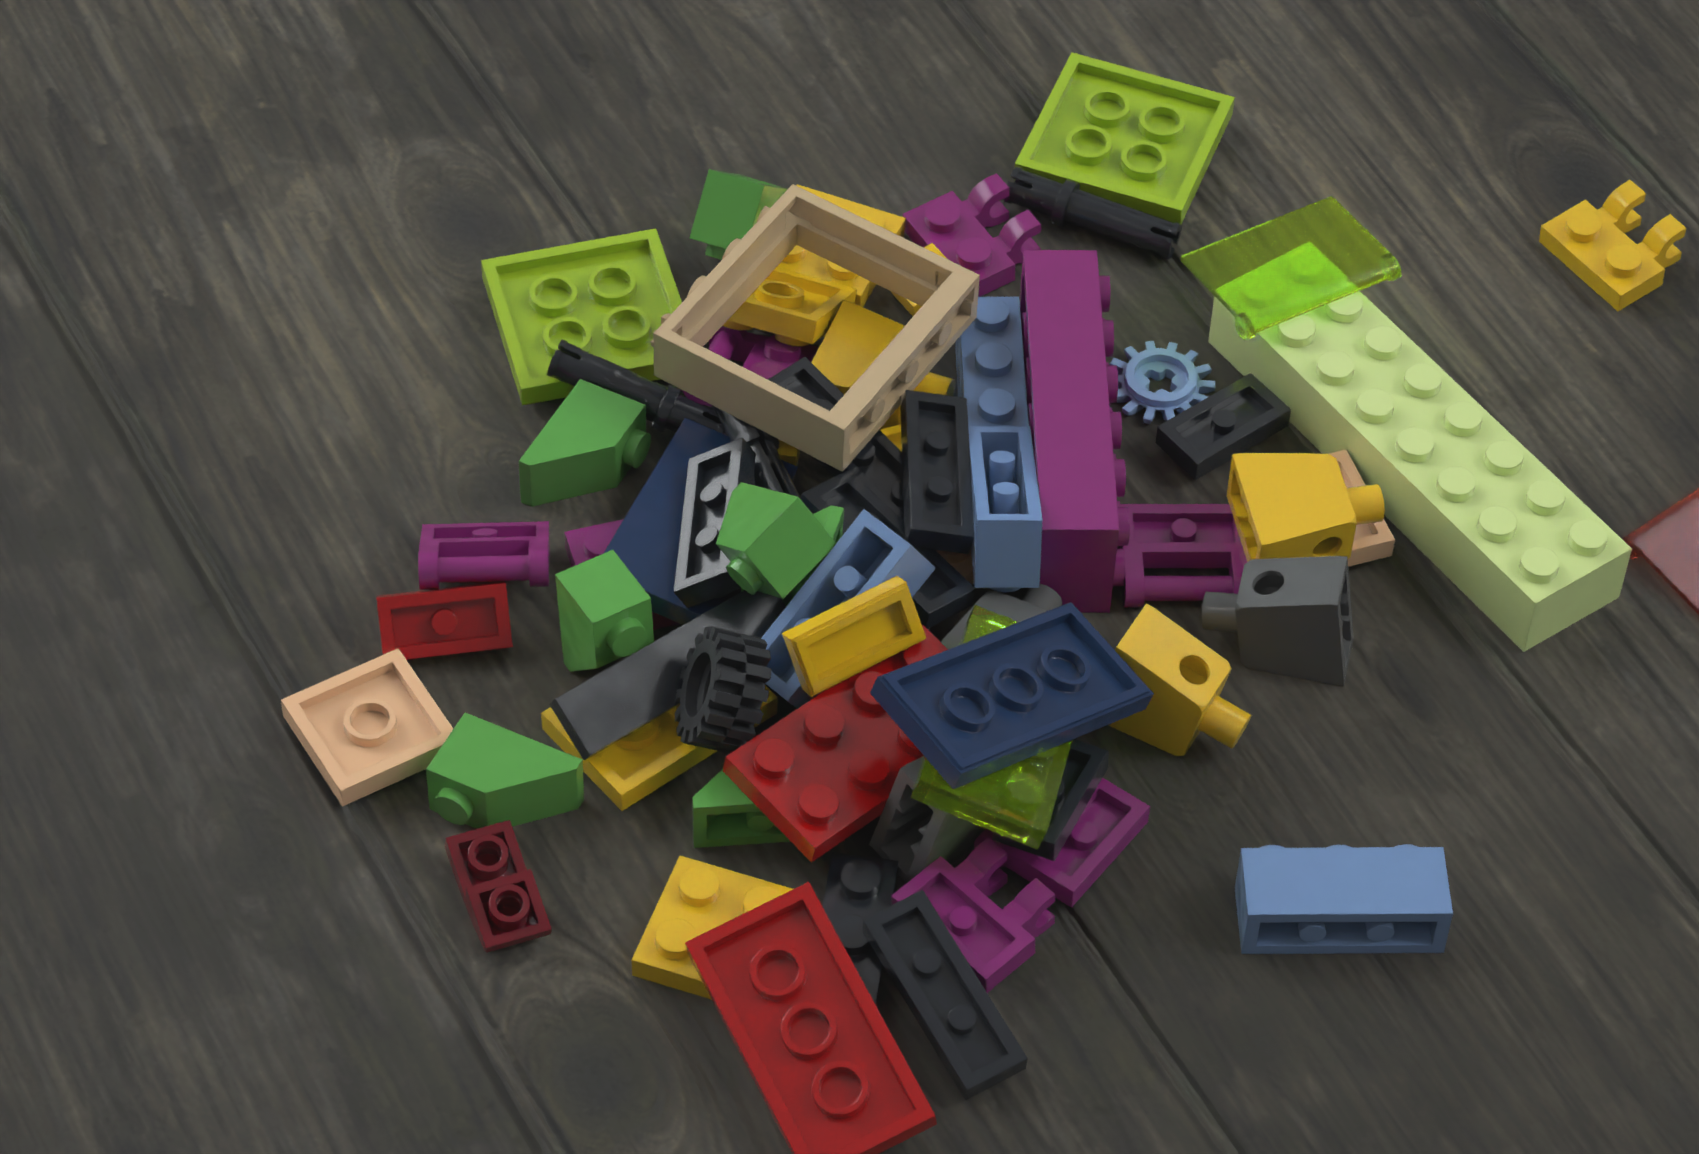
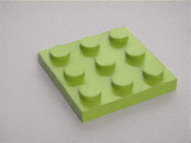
[1014,52,1235,224]
[481,228,682,406]

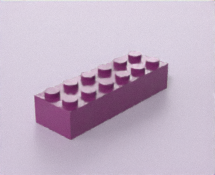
[1019,250,1130,613]

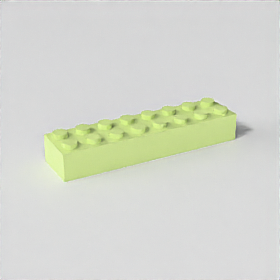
[1208,243,1632,652]

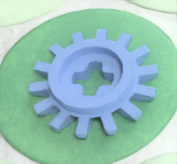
[1110,341,1215,424]

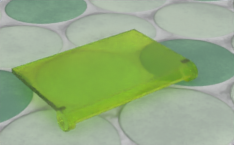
[1180,196,1401,340]

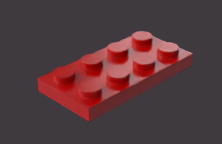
[723,625,948,863]
[685,882,937,1154]

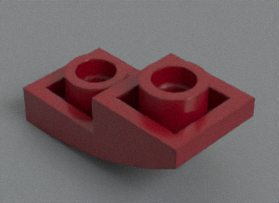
[445,820,552,953]

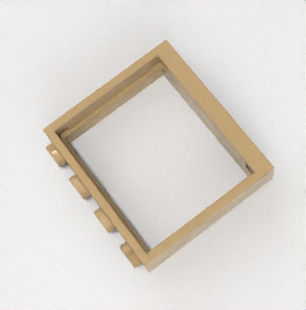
[651,184,980,472]

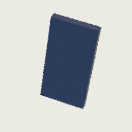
[604,418,798,625]
[870,602,1154,789]

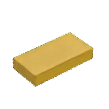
[782,576,926,697]

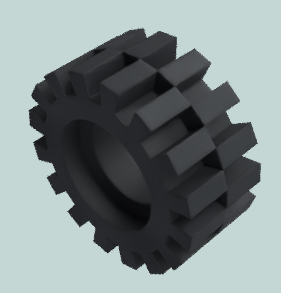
[675,626,771,753]

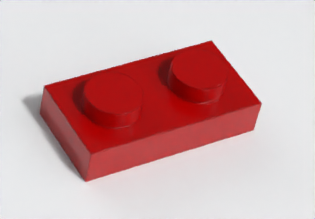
[376,581,513,660]

